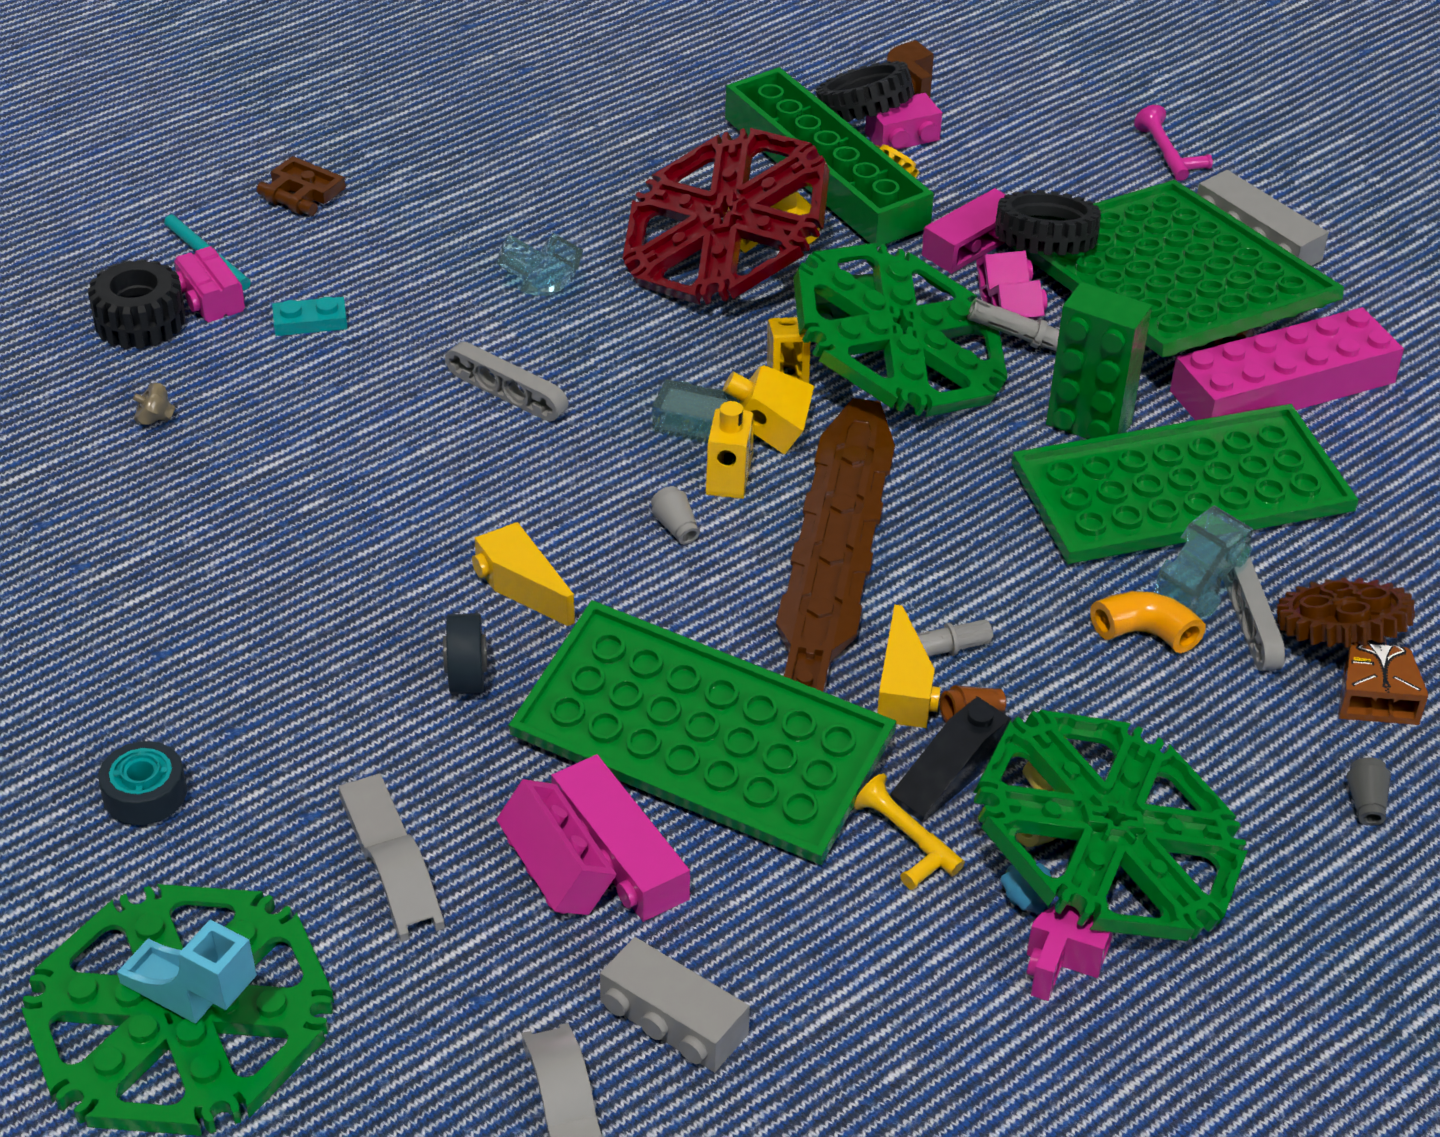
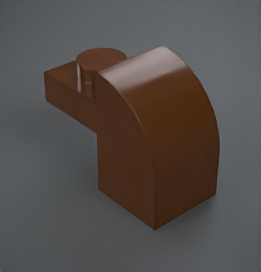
[887,40,934,98]

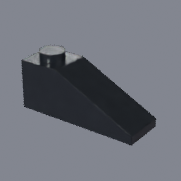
[890,696,1011,823]

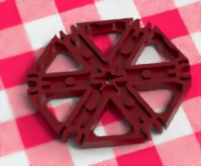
[622,128,830,305]

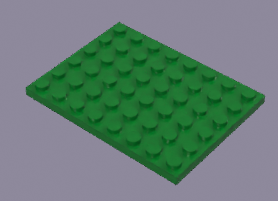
[1005,180,1344,357]

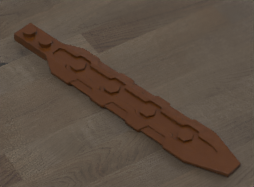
[776,398,895,692]

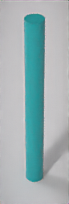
[164,214,251,291]

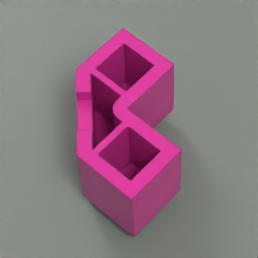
[976,250,1047,320]

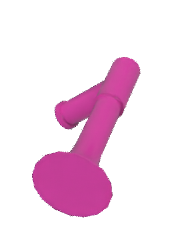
[1134,105,1213,181]

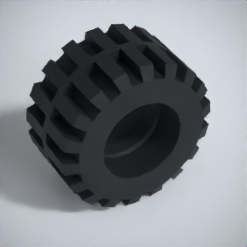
[88,260,186,349]

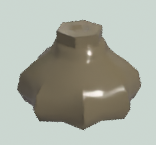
[133,383,175,425]

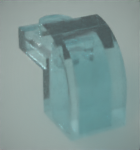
[496,233,583,296]

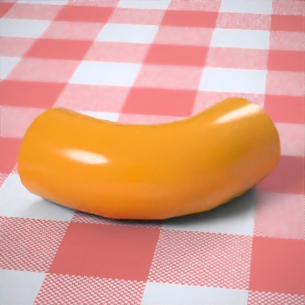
[1090,591,1206,653]

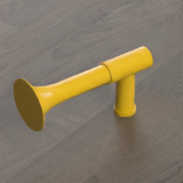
[854,773,965,890]

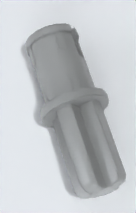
[917,619,993,657]

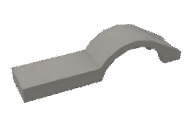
[338,773,445,942]
[521,1023,602,1137]

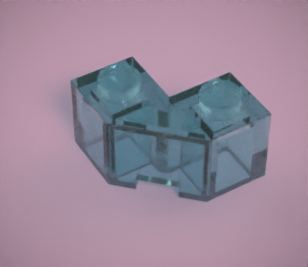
[1154,505,1253,619]

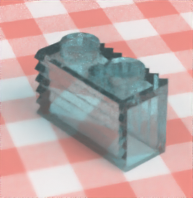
[652,379,738,444]

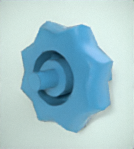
[1000,863,1052,914]

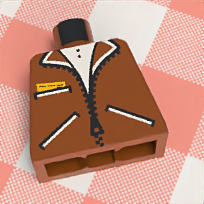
[1338,637,1428,725]

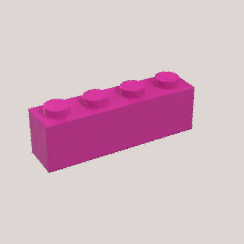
[551,754,690,922]

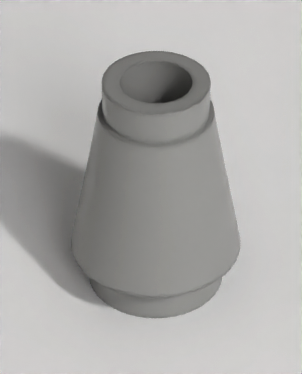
[651,486,700,545]

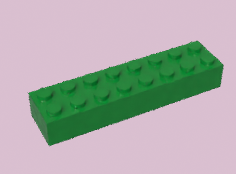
[725,67,934,248]

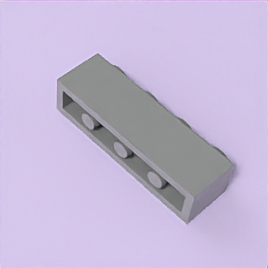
[1197,170,1329,266]

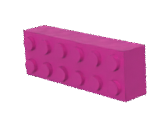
[1170,307,1404,420]

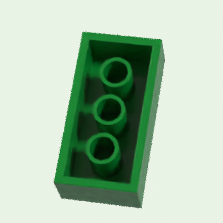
[1046,282,1152,439]

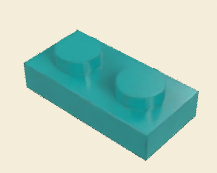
[272,297,348,336]

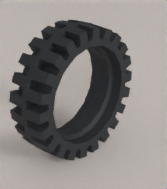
[816,61,915,122]
[995,190,1101,256]

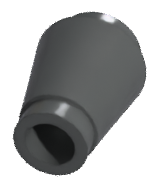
[1346,757,1391,826]

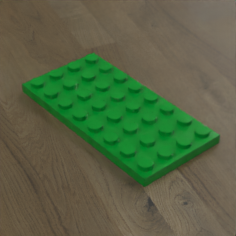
[1011,404,1359,564]
[509,600,896,865]

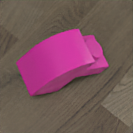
[1027,905,1113,1001]

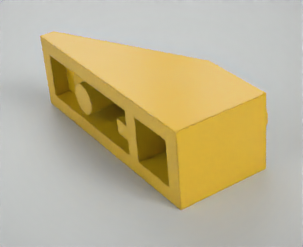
[472,522,575,626]
[877,604,941,728]

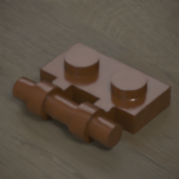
[256,156,346,216]

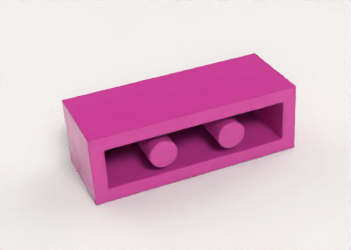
[922,188,1006,274]
[496,779,617,915]

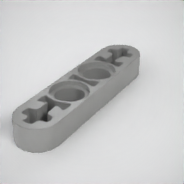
[445,341,569,421]
[1221,549,1285,671]

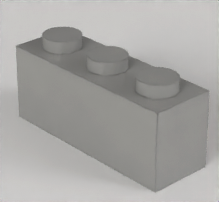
[600,937,750,1073]

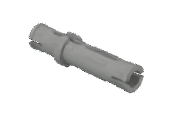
[967,298,1059,351]

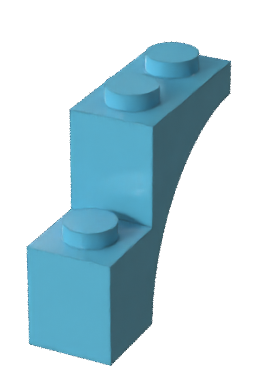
[117,919,257,1024]

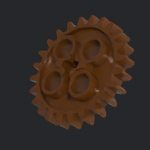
[1277,577,1415,647]

